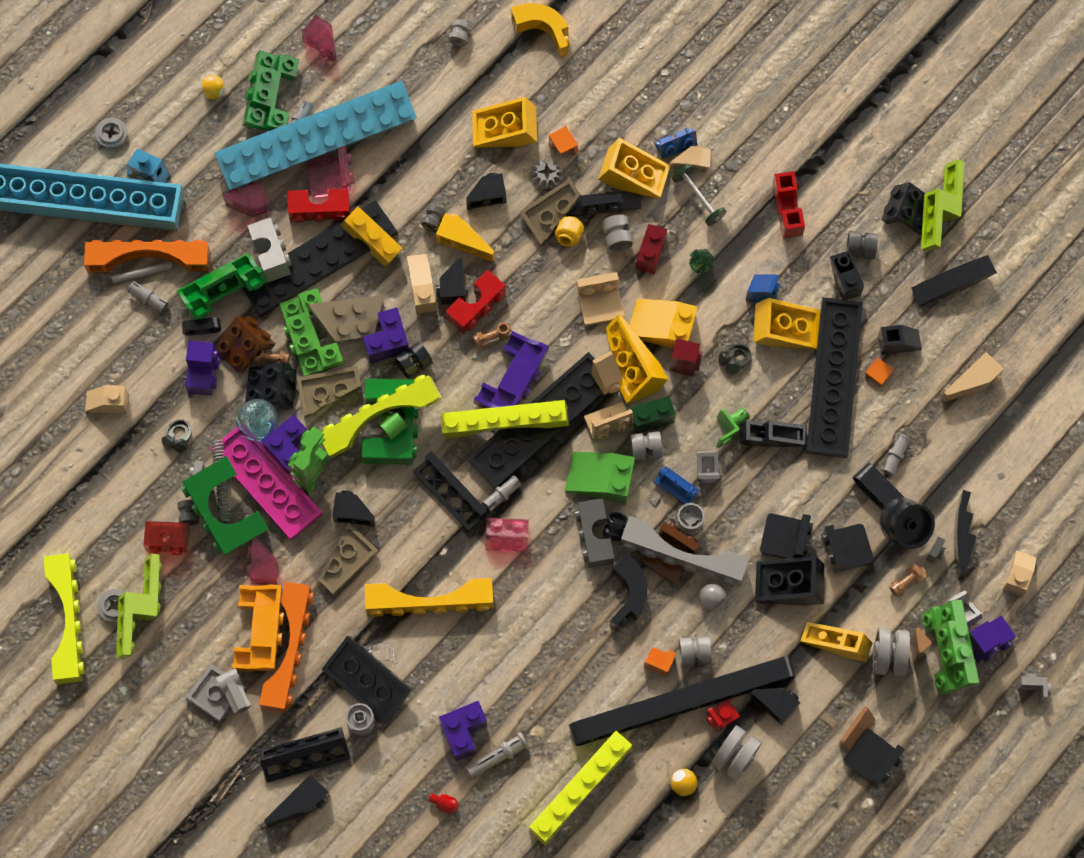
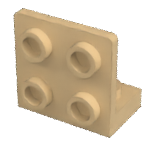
[576,272,625,326]
[584,402,633,440]

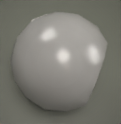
[699,583,726,610]

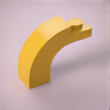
[511,3,570,57]

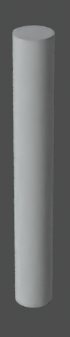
[112,261,173,284]

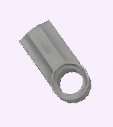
[216,668,251,714]

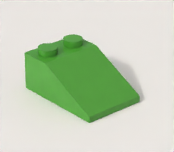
[565,452,635,504]

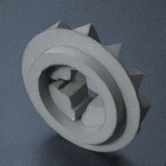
[95,118,127,149]
[531,158,563,189]
[97,589,124,623]

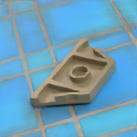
[307,295,384,343]

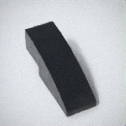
[740,420,807,447]

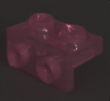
[485,518,529,552]

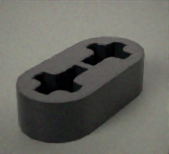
[182,317,221,336]

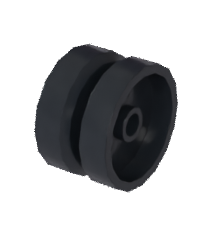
[880,497,935,549]

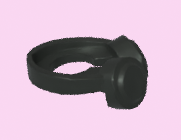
[718,343,751,375]
[161,419,191,453]

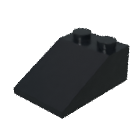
[755,556,825,606]

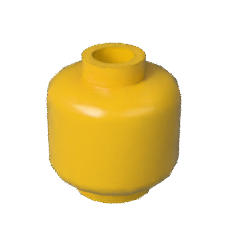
[555,216,584,247]

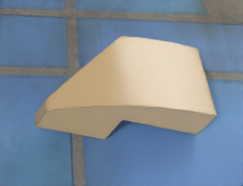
[670,146,711,170]

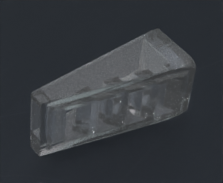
[363,641,397,667]

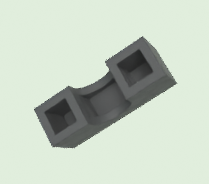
[574,498,614,568]

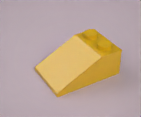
[472,97,537,148]
[598,138,670,199]
[753,298,820,350]
[630,299,697,349]

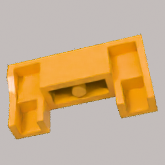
[232,585,284,672]

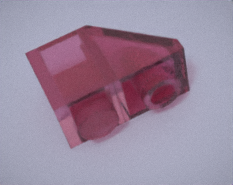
[302,15,336,61]
[223,182,271,217]
[247,538,279,585]

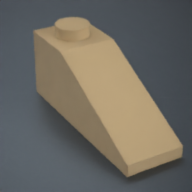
[407,254,436,314]
[941,352,1004,402]

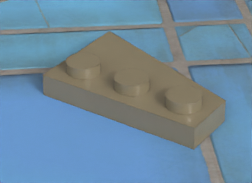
[519,178,581,246]
[297,366,362,419]
[318,522,378,596]

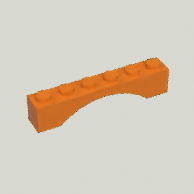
[84,240,210,273]
[259,581,314,713]

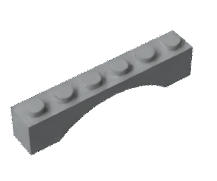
[620,516,749,587]

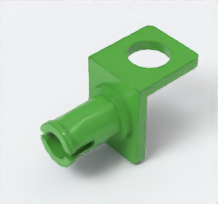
[716,407,750,449]

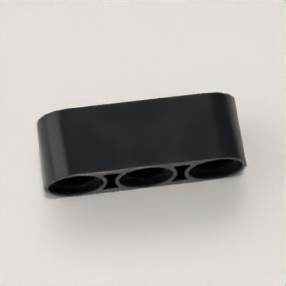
[852,463,905,511]

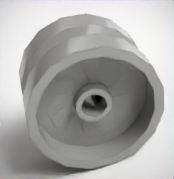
[873,627,910,678]
[710,725,762,782]

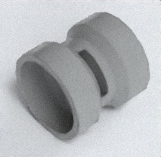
[448,19,472,46]

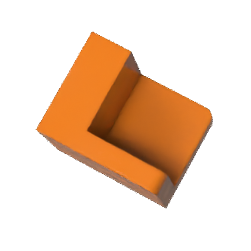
[549,126,578,155]
[643,648,676,677]

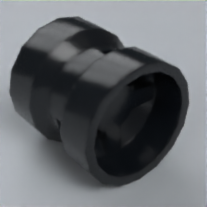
[603,512,628,541]

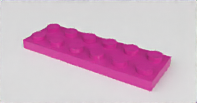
[210,422,323,541]

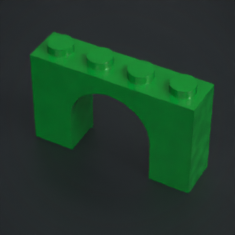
[362,379,419,465]
[180,456,268,555]

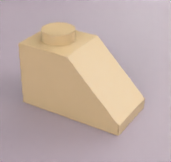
[592,351,623,395]
[85,385,128,413]
[1003,551,1036,597]

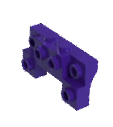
[474,331,549,409]

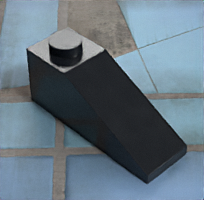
[264,774,330,827]

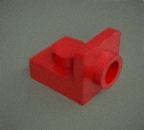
[706,699,740,732]

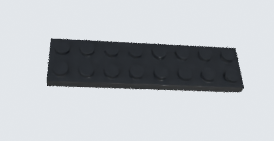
[241,200,398,317]
[806,297,863,459]
[467,352,603,489]

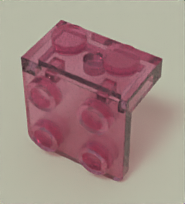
[307,146,355,198]

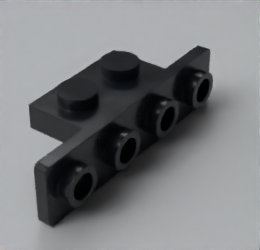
[566,191,641,217]

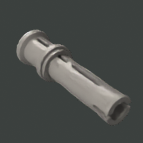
[466,732,530,779]

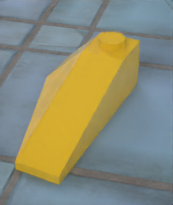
[606,315,669,404]

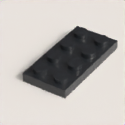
[322,636,413,724]

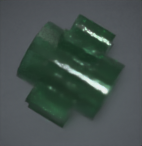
[689,249,714,273]

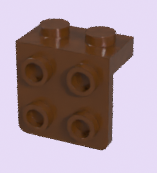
[215,317,276,373]
[642,522,700,583]

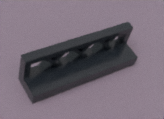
[413,451,487,532]
[259,727,351,783]

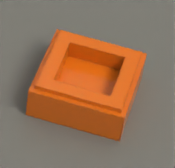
[865,358,894,387]

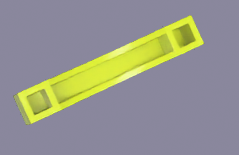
[322,375,443,458]
[441,400,569,439]
[44,553,85,685]
[529,731,632,846]

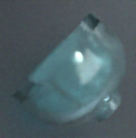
[236,399,278,441]

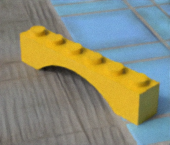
[365,578,493,617]

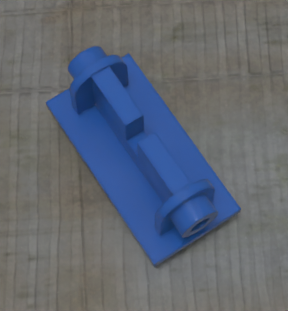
[655,128,698,159]
[654,466,699,505]

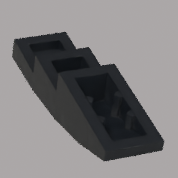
[911,255,997,307]
[954,490,976,580]

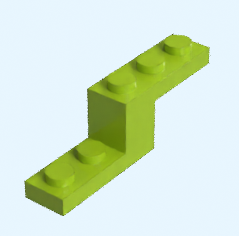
[921,159,964,252]
[116,554,162,660]

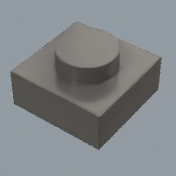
[926,536,946,563]

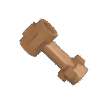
[473,322,512,348]
[253,350,290,365]
[889,562,927,597]

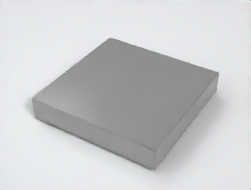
[185,664,246,723]

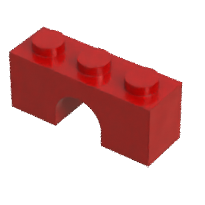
[772,171,805,239]
[288,188,350,223]
[445,270,506,334]

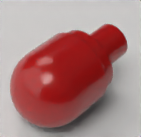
[428,793,458,814]

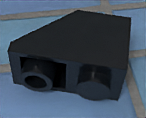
[830,250,864,300]
[878,325,922,355]

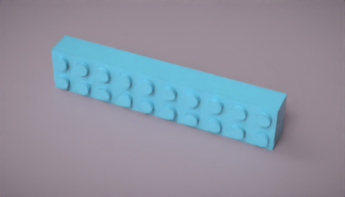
[214,80,417,191]
[0,164,184,231]

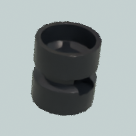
[394,342,433,379]

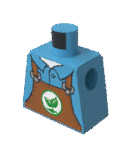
[127,149,170,183]

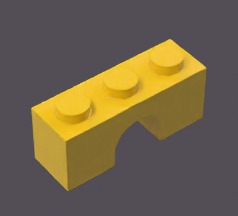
[341,206,402,267]

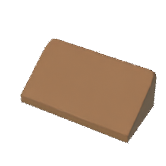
[910,628,932,663]
[839,707,875,752]

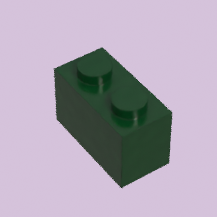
[630,396,676,434]

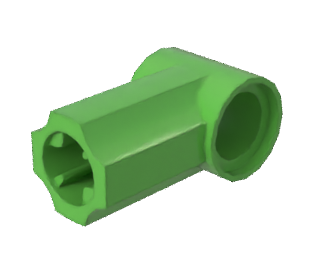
[378,412,408,440]

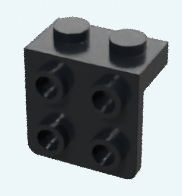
[881,182,926,236]
[245,362,296,410]
[760,513,814,559]
[821,524,874,573]
[843,729,905,788]

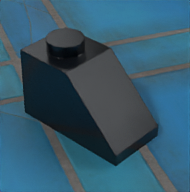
[466,173,507,210]
[436,258,465,304]
[332,490,376,527]
[749,688,801,726]

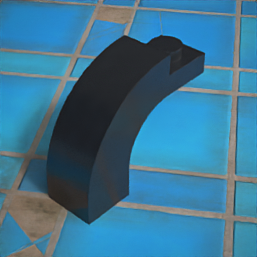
[610,553,647,631]

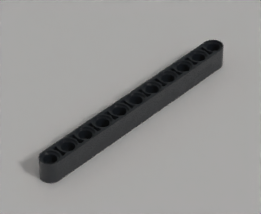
[568,656,797,746]

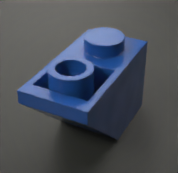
[745,274,781,303]

